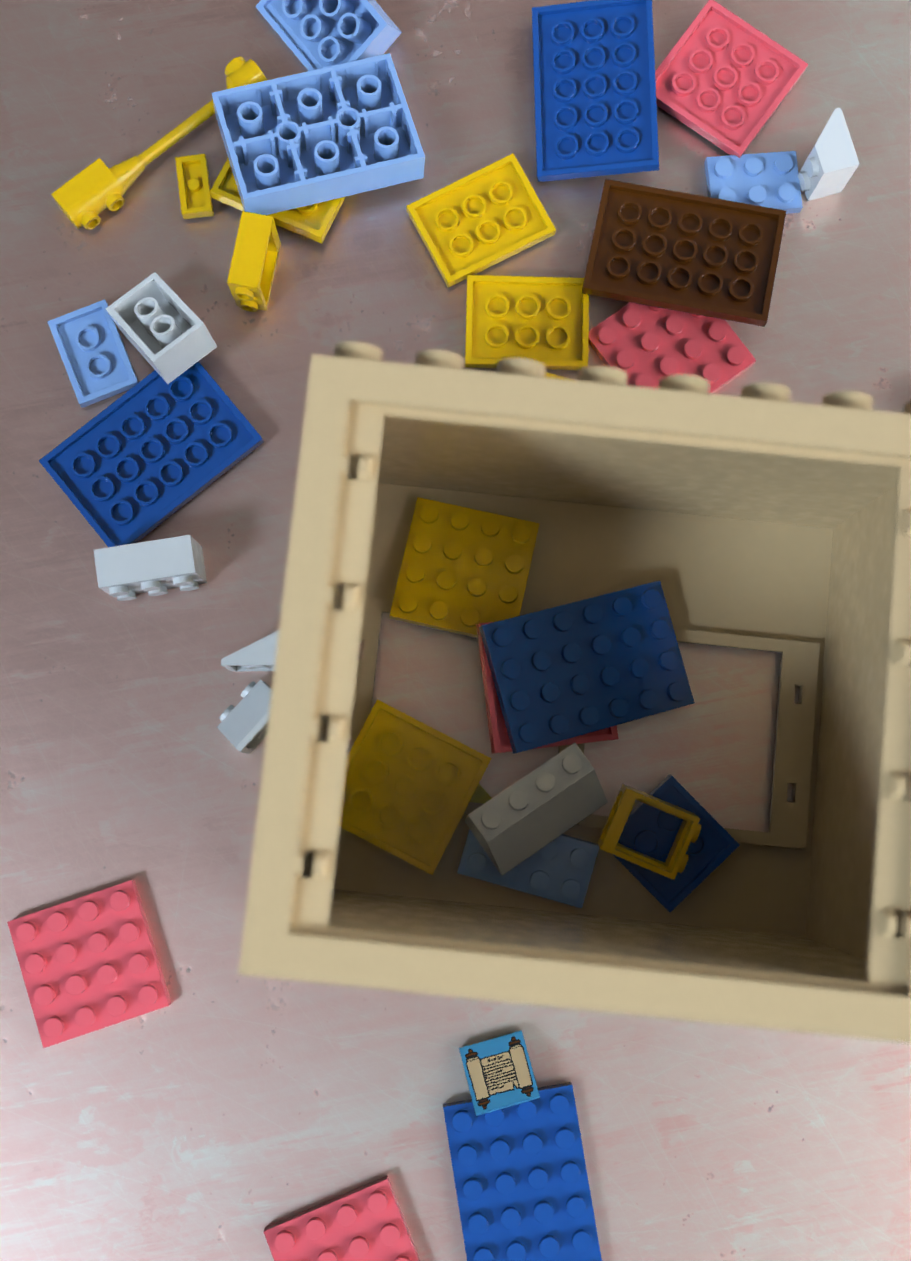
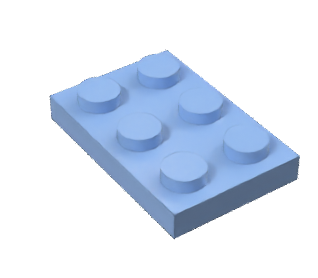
[704,151,803,214]
[47,299,139,408]

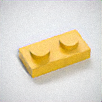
[175,154,214,220]

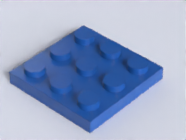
[614,774,740,912]

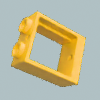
[227,211,281,312]
[597,783,701,880]

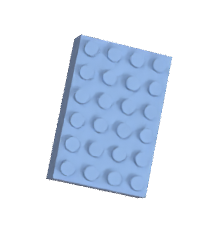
[212,53,425,215]

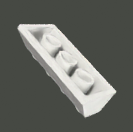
[465,743,607,876]

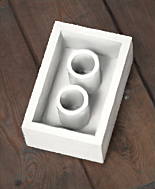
[106,272,217,384]
[93,535,207,601]

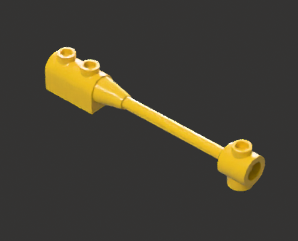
[51,56,267,230]

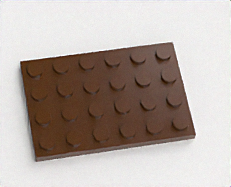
[582,179,786,327]

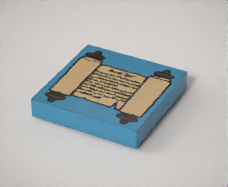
[459,1030,540,1116]

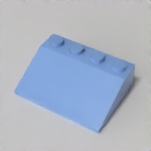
[255,0,402,71]

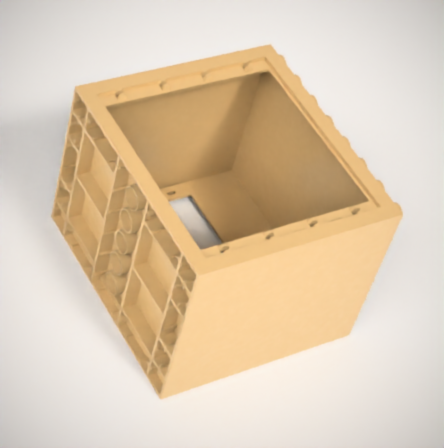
[238,341,911,1043]

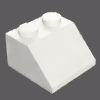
[798,107,860,201]
[217,679,272,754]

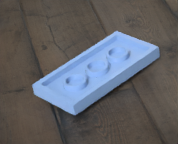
[457,809,599,908]

